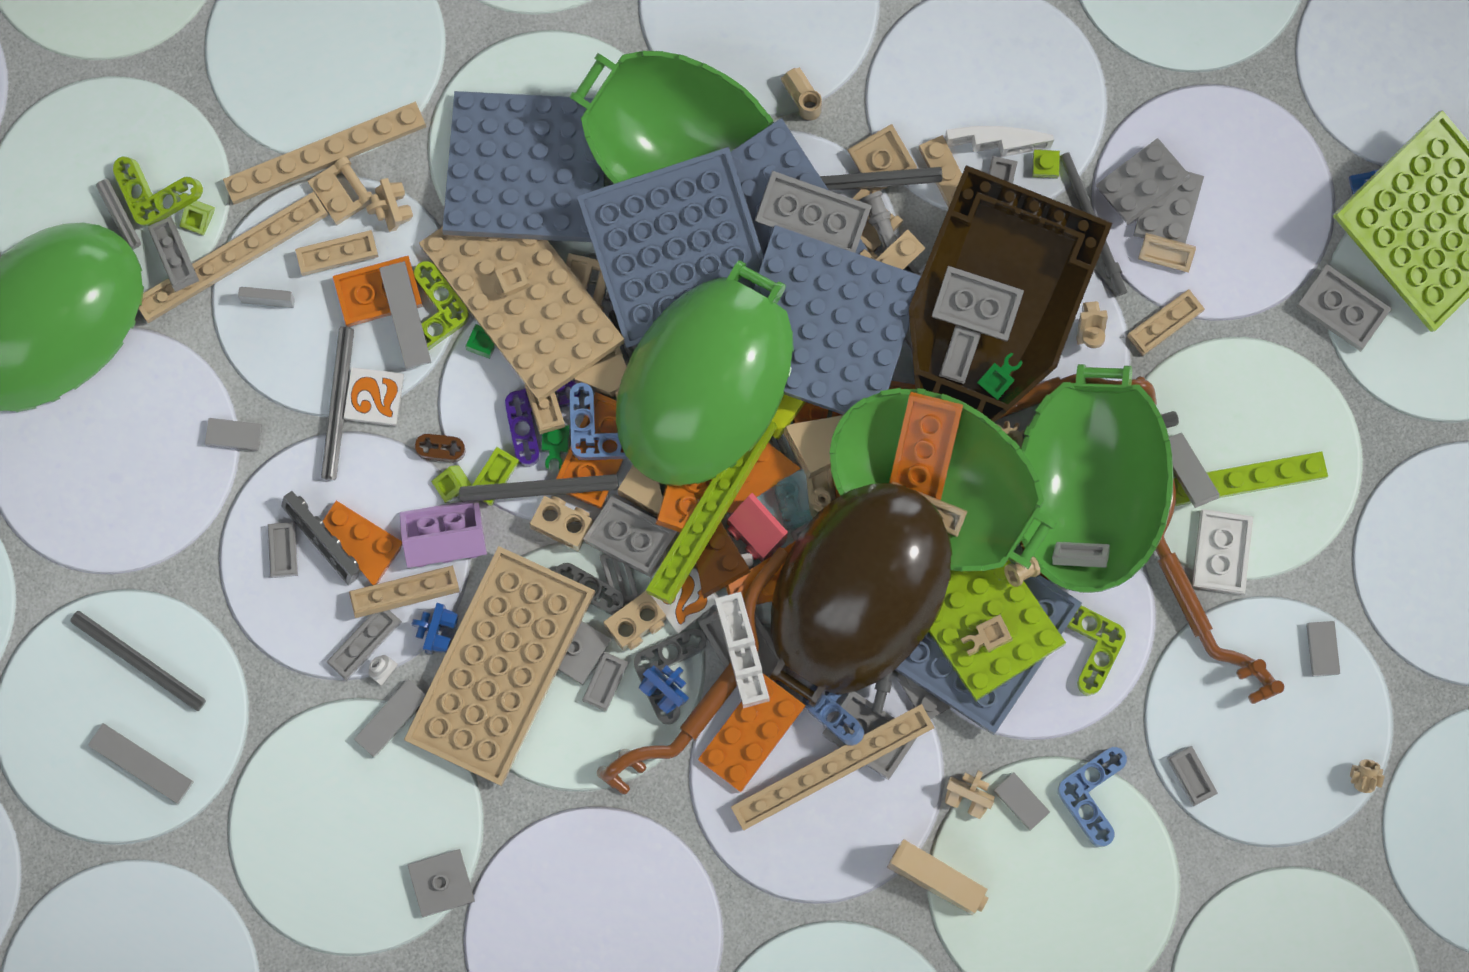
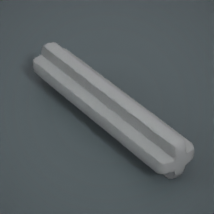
[96,179,141,250]

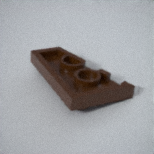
[696,522,751,599]

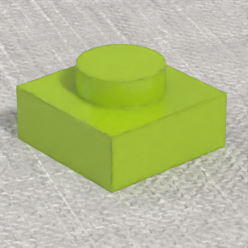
[1032,149,1060,179]

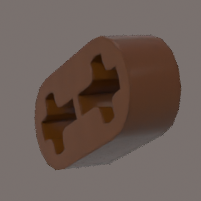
[415,434,466,463]

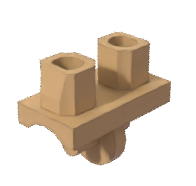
[366,178,413,232]
[1076,301,1108,348]
[945,770,995,819]

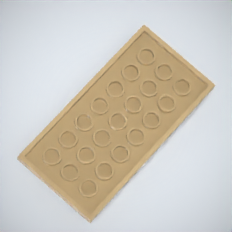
[419,226,625,403]
[404,546,595,786]

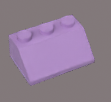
[400,501,487,568]

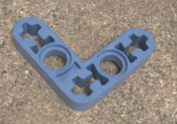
[570,383,628,460]
[802,684,864,746]
[1058,747,1127,847]

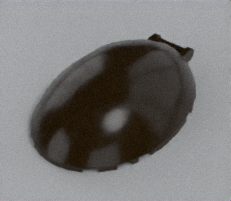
[770,483,952,708]

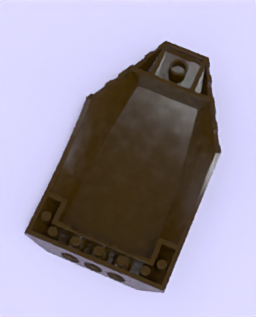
[908,165,1113,423]

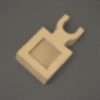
[961,615,1013,656]

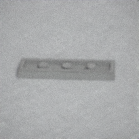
[379,261,432,369]
[87,723,194,805]

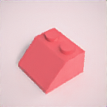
[727,493,788,562]

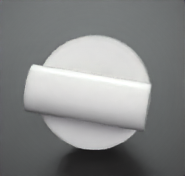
[368,655,398,686]

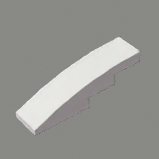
[944,126,1054,157]
[715,592,770,708]

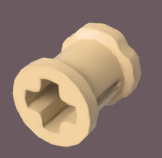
[1004,556,1040,587]

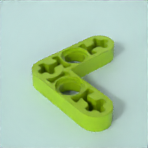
[113,156,203,226]
[414,261,469,351]
[1067,605,1126,696]

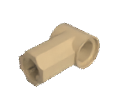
[781,67,822,121]

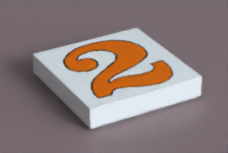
[344,367,404,427]
[652,566,719,633]

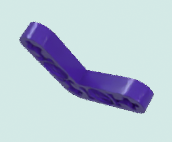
[505,381,580,467]

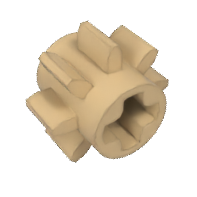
[1350,759,1385,793]

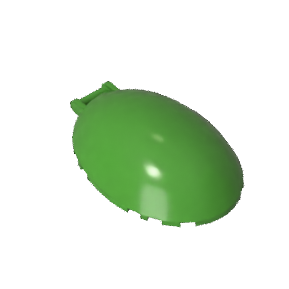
[569,51,774,184]
[0,222,144,412]
[616,260,794,487]
[1021,364,1173,593]
[829,388,1057,572]

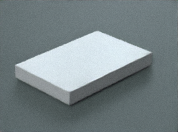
[1191,509,1254,595]

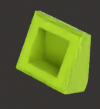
[179,201,215,235]
[431,465,472,503]

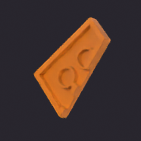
[727,443,801,514]
[323,500,403,585]

